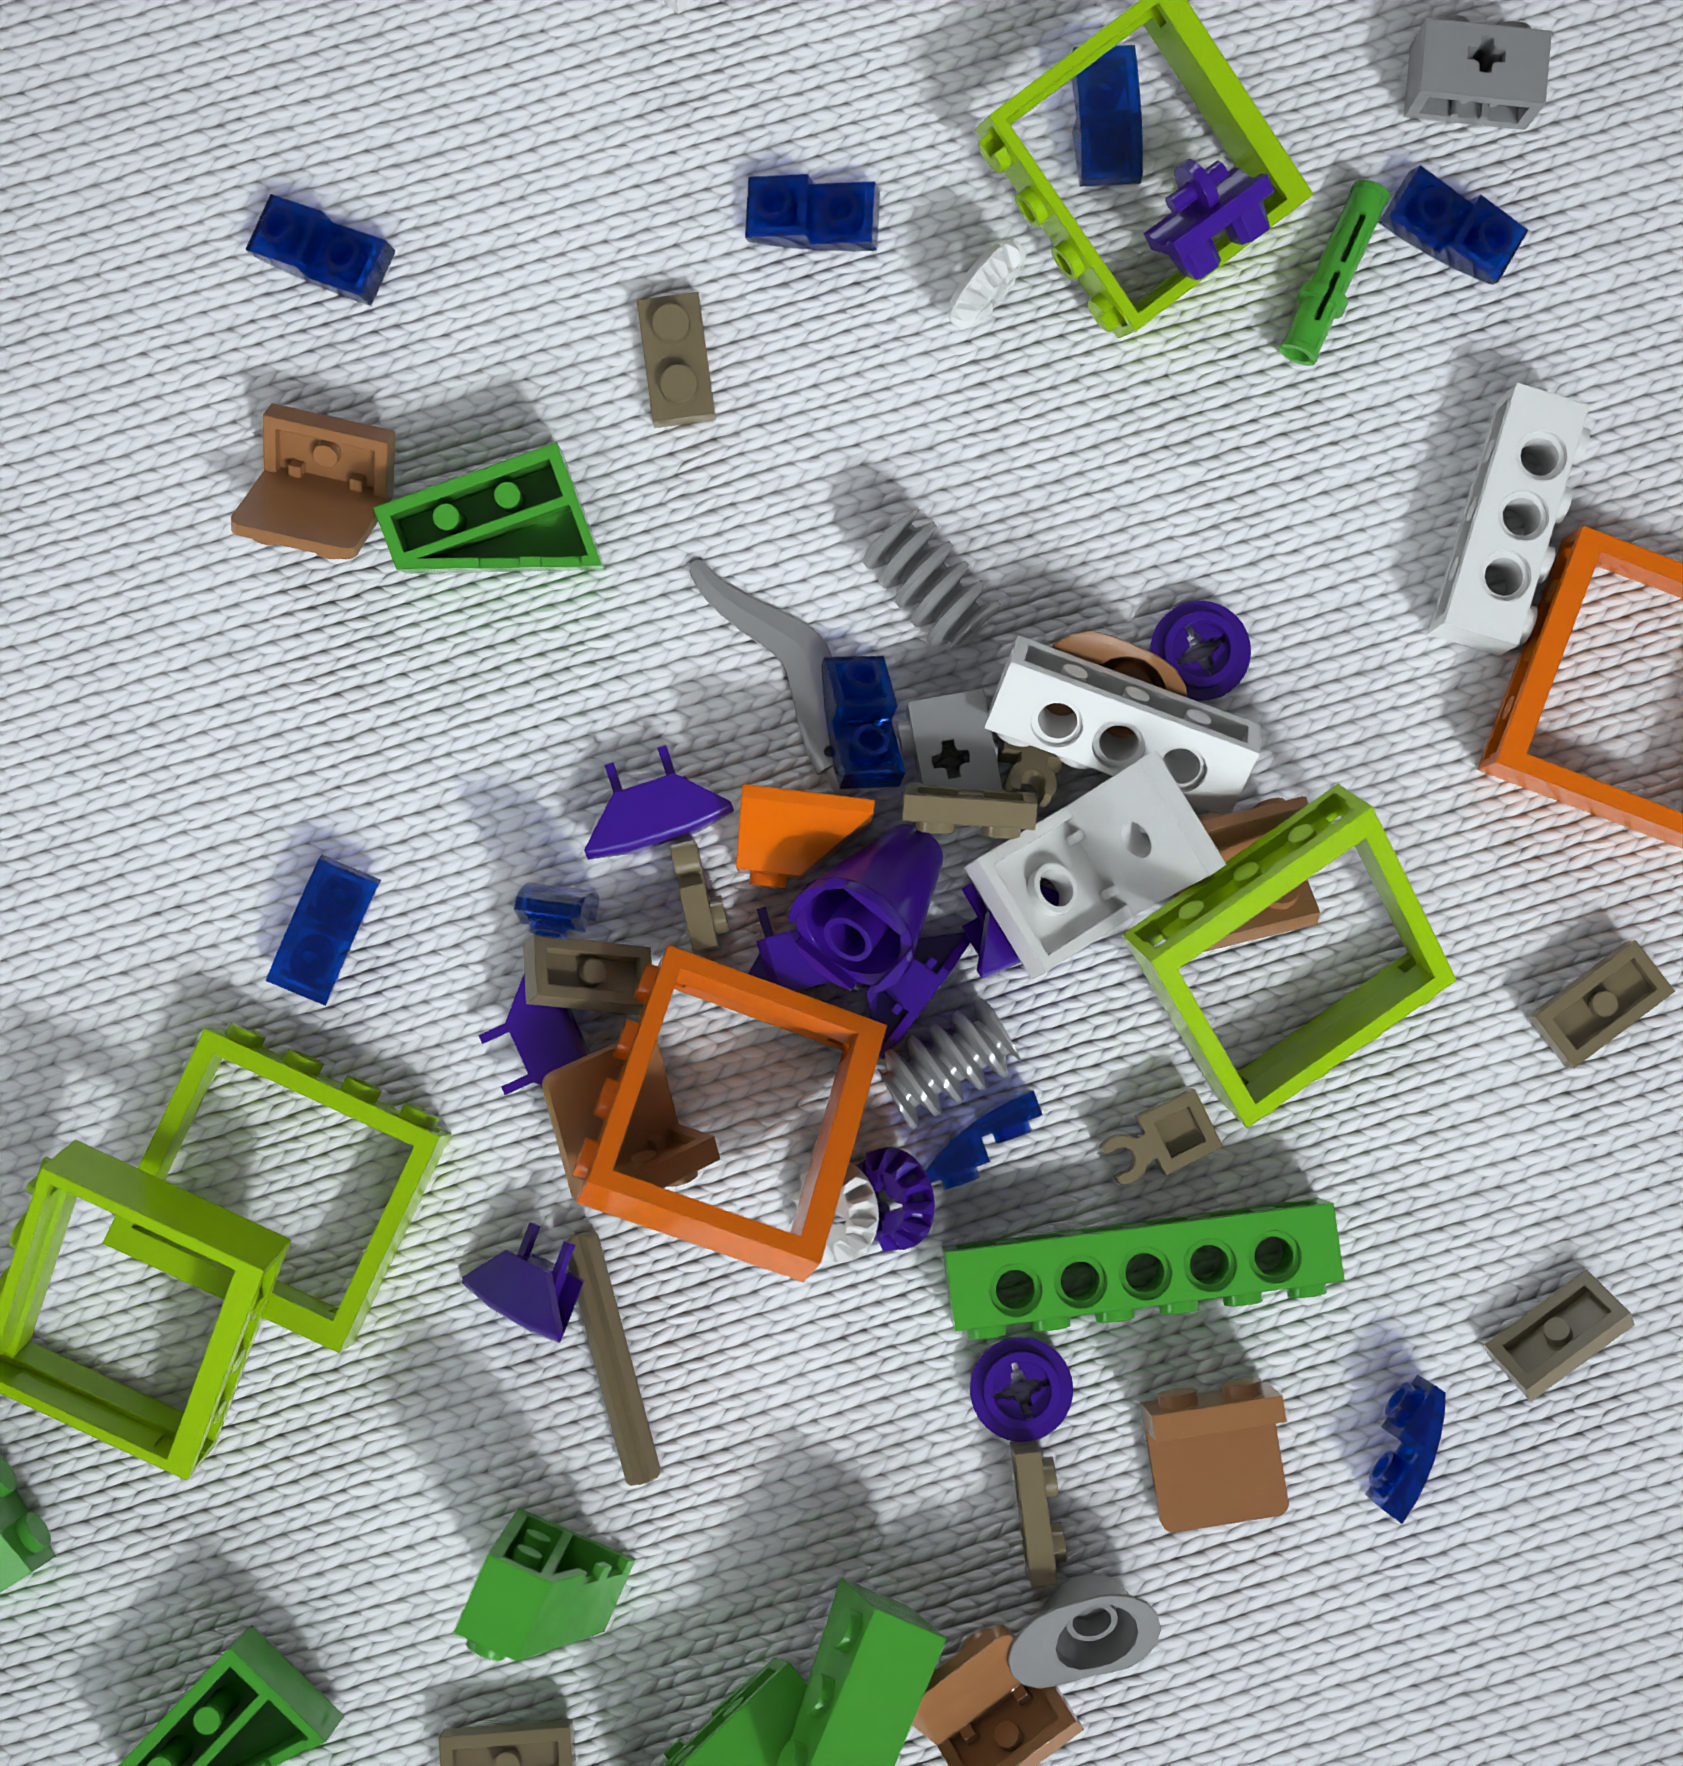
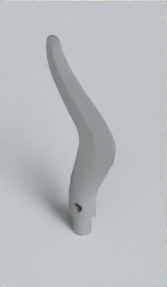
[690,560,861,797]

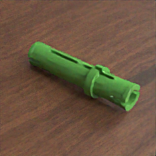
[1279,179,1391,366]

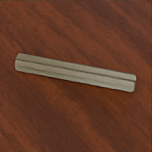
[564,1231,661,1486]

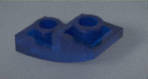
[1072,45,1143,187]
[1379,165,1529,285]
[745,174,880,251]
[245,194,396,306]
[821,656,906,789]
[265,855,381,1006]
[514,882,600,939]
[923,1089,1043,1190]
[1365,1375,1446,1524]

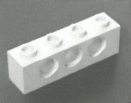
[1427,382,1591,656]
[984,635,1261,815]

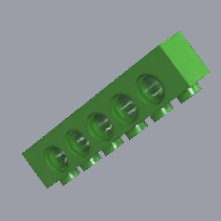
[942,1198,1345,1340]

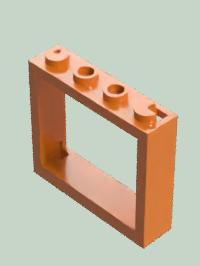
[1477,525,1683,849]
[573,945,887,1282]

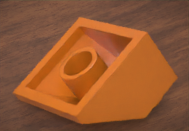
[736,784,875,889]

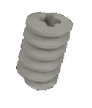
[863,509,1001,650]
[877,998,1022,1129]

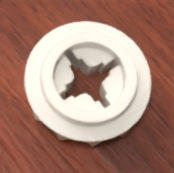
[949,239,1027,331]
[790,1162,879,1264]

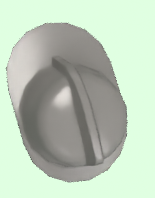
[1007,1573,1161,1689]

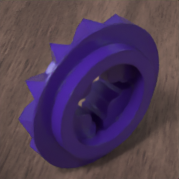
[1148,601,1251,702]
[855,1147,935,1252]
[970,1337,1073,1442]

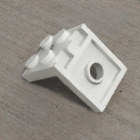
[964,750,1227,980]

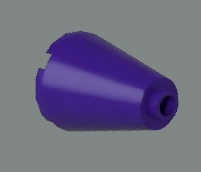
[789,824,943,992]

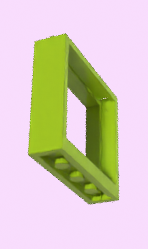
[974,0,1314,339]
[1122,784,1457,1128]
[102,1022,451,1353]
[0,1139,291,1481]

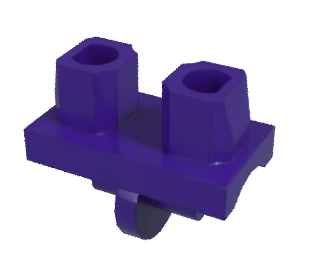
[1143,159,1274,280]

